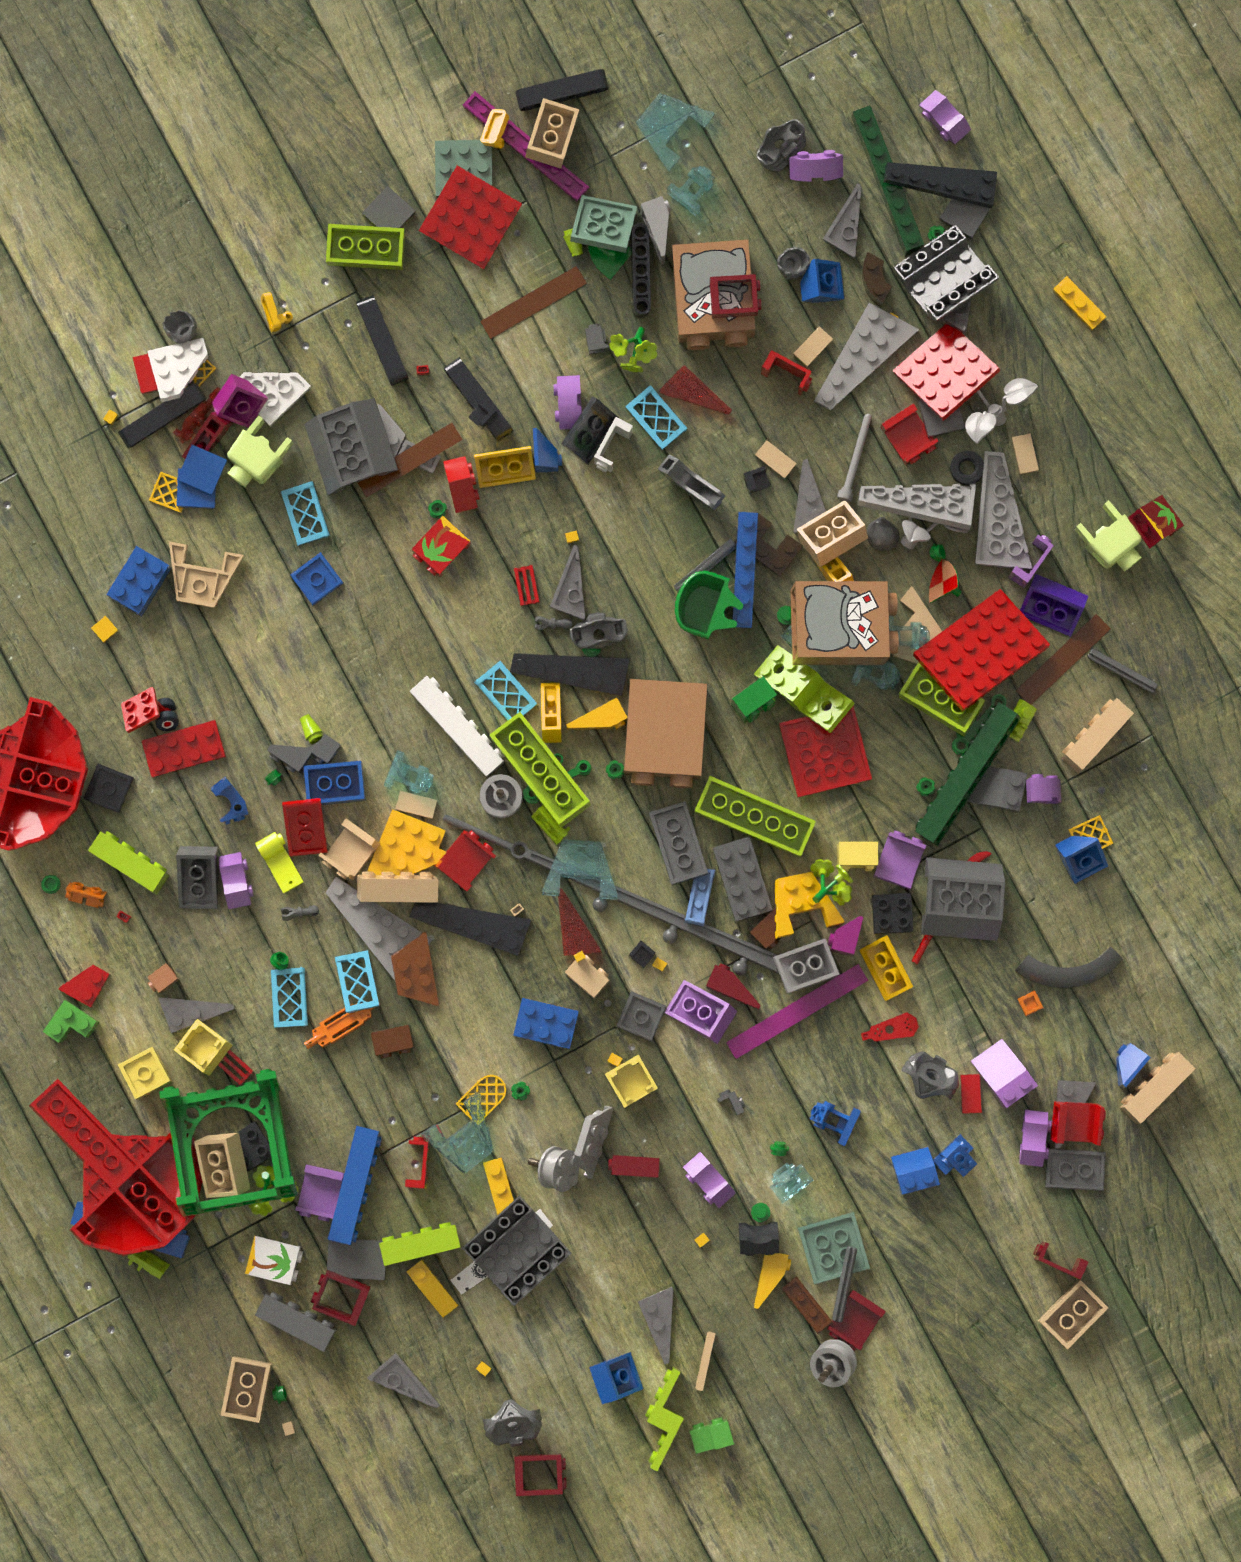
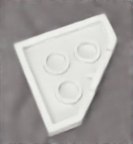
[148,338,208,402]
[240,372,311,427]

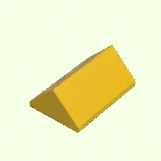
[474,446,536,488]
[859,935,913,1001]

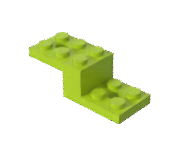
[754,645,855,733]
[645,1367,684,1471]

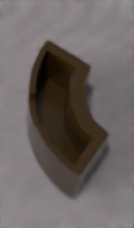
[862,252,892,307]

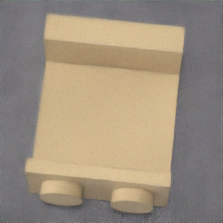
[319,819,380,881]

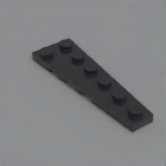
[883,162,997,208]
[510,653,630,696]
[410,902,531,956]

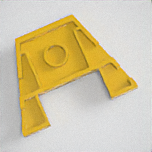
[775,872,845,939]

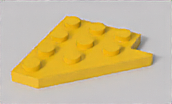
[367,809,446,875]

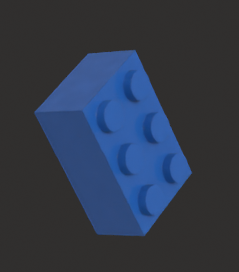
[106,546,171,617]
[304,761,366,805]
[513,998,579,1050]

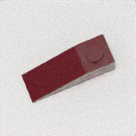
[182,411,233,459]
[706,963,761,1010]

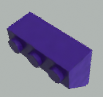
[1020,574,1088,637]

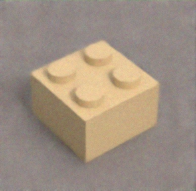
[565,955,609,999]

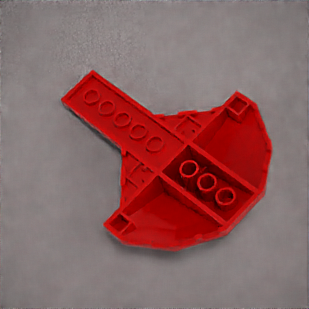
[0,697,88,851]
[29,1079,203,1256]

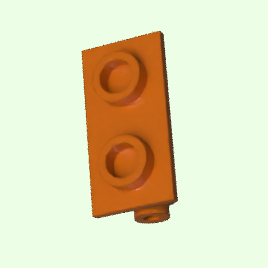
[65,882,107,908]

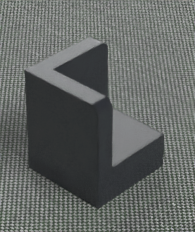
[469,397,497,430]
[743,466,770,494]
[629,941,656,969]

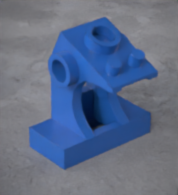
[211,776,248,825]
[810,1101,861,1146]
[933,1134,977,1177]

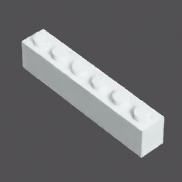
[410,676,504,778]

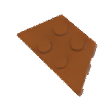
[391,932,439,1006]

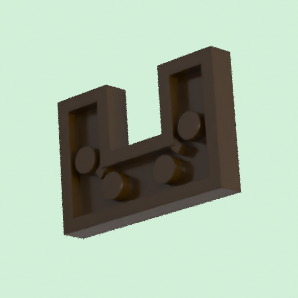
[735,512,803,577]

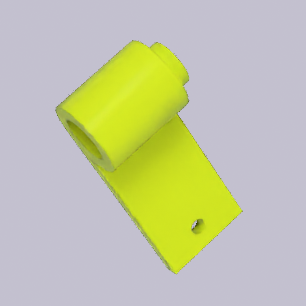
[255,832,304,894]

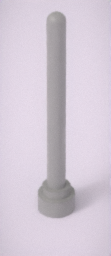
[837,414,872,502]

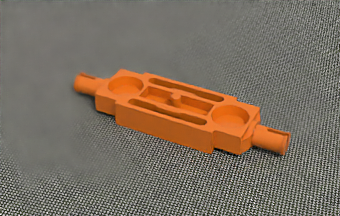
[304,1002,380,1049]

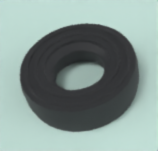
[950,450,984,485]

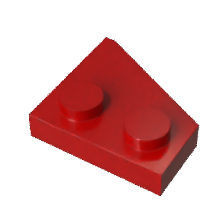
[58,965,111,1008]

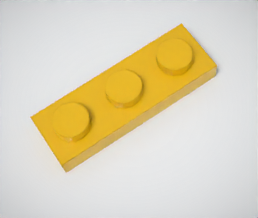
[1053,276,1106,331]
[483,1157,514,1215]

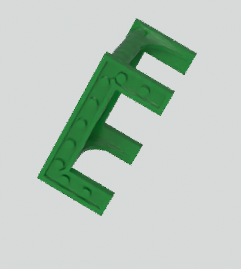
[159,1069,298,1217]

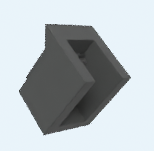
[585,324,610,355]

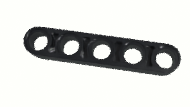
[515,69,609,111]
[631,223,651,318]
[356,295,409,386]
[443,357,514,442]
[118,383,207,449]

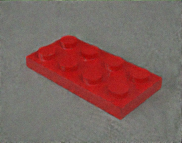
[141,720,226,778]

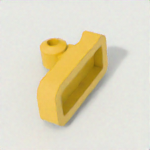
[480,109,509,149]
[261,292,293,332]

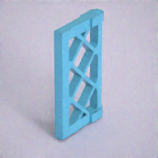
[625,385,688,450]
[281,481,330,546]
[474,661,537,721]
[335,950,379,1013]
[271,967,308,1028]

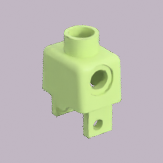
[227,416,293,487]
[1074,500,1142,572]

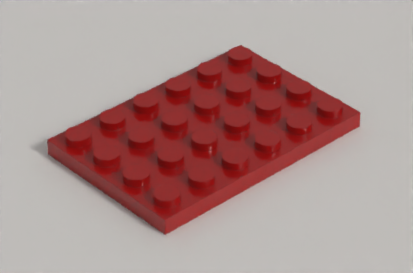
[913,589,1050,712]

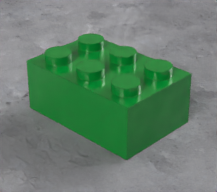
[731,676,777,723]

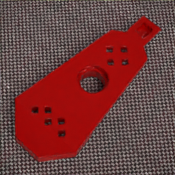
[861,1012,919,1041]

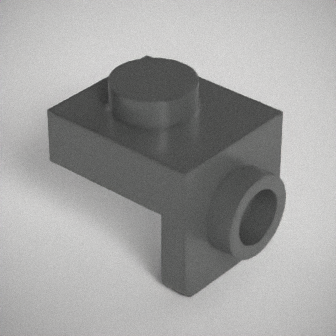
[717,1089,746,1115]

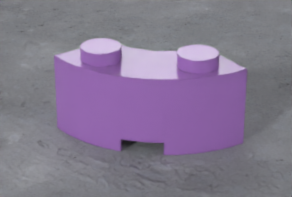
[919,90,971,144]
[789,150,843,182]
[553,375,582,429]
[1026,774,1062,804]
[218,852,254,909]
[1019,1110,1051,1167]
[683,1152,736,1208]

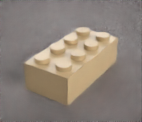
[1061,698,1134,774]
[357,871,438,902]
[1120,1052,1195,1124]

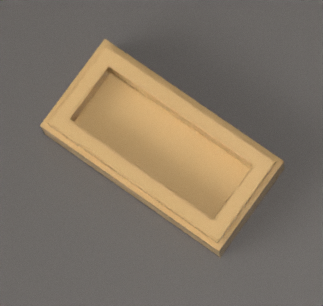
[793,326,833,367]
[1011,433,1039,475]
[755,440,797,479]
[395,791,437,819]

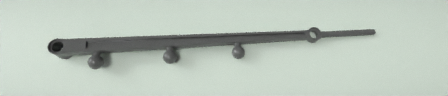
[443,815,780,976]

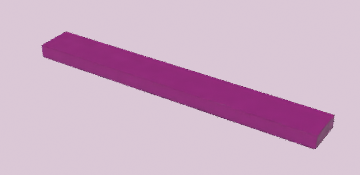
[463,91,589,202]
[726,964,868,1059]

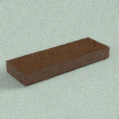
[781,1276,833,1334]

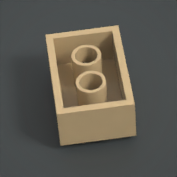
[525,98,579,168]
[797,501,868,567]
[194,1133,251,1198]
[1038,1280,1108,1350]
[221,1356,273,1423]

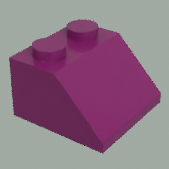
[212,374,268,428]
[827,916,863,957]

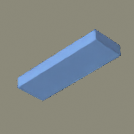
[685,869,715,926]

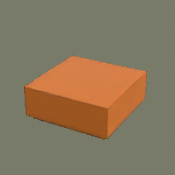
[1017,991,1043,1016]

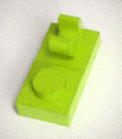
[1009,699,1037,742]
[531,805,570,845]
[127,1251,170,1279]

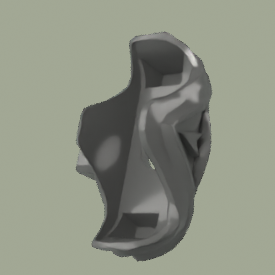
[757,119,806,171]
[570,612,628,649]
[902,1051,959,1100]
[483,1400,542,1447]

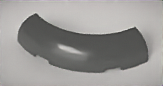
[1015,947,1123,988]

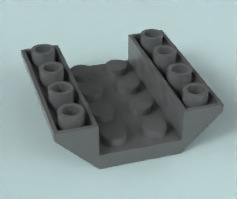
[893,225,999,321]
[304,398,399,496]
[921,858,1005,941]
[462,1195,572,1306]

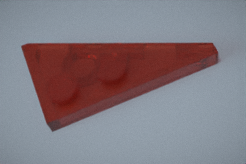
[659,365,732,415]
[173,387,221,444]
[557,888,601,956]

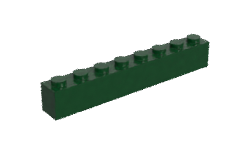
[851,105,924,256]
[915,702,1021,846]

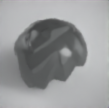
[777,247,810,280]
[162,310,197,344]
[867,517,900,551]

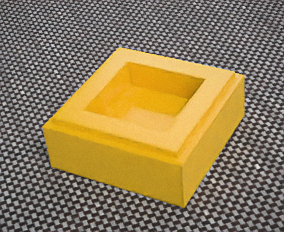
[91,616,118,643]

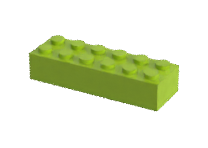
[490,712,591,828]
[694,776,816,858]

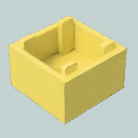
[837,842,878,872]
[174,1019,232,1076]
[118,1047,172,1100]
[605,1055,658,1108]

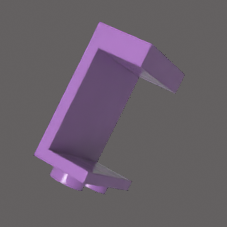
[1008,535,1054,588]
[873,831,926,890]
[295,1165,344,1222]

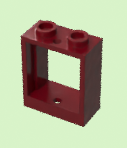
[709,274,762,319]
[608,1155,660,1178]
[310,1270,371,1326]
[514,1453,567,1496]

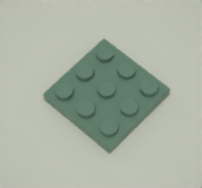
[435,140,492,198]
[570,195,637,253]
[798,1212,870,1284]

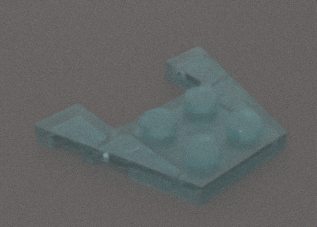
[636,93,715,172]
[542,839,617,900]
[421,1092,494,1173]

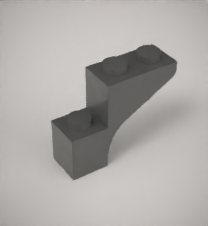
[658,455,726,510]
[267,734,342,773]

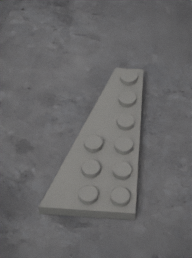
[814,303,919,411]
[975,451,1033,570]
[858,483,976,530]
[326,877,432,980]

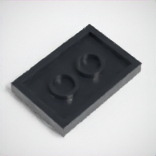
[562,396,619,465]

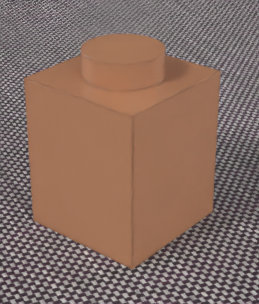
[148,963,180,993]

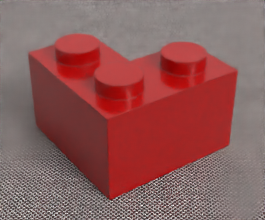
[443,456,480,513]

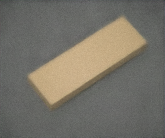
[695,1331,715,1391]

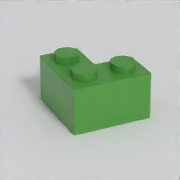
[43,1000,99,1043]
[689,1417,734,1454]

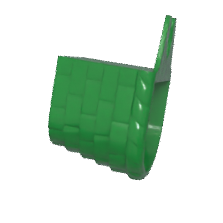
[675,570,743,640]

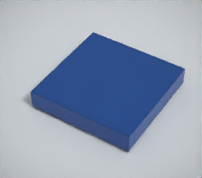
[177,445,227,495]
[176,468,216,509]
[290,552,344,606]

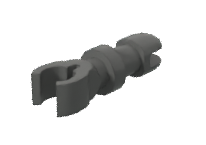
[535,616,572,630]
[281,905,319,921]

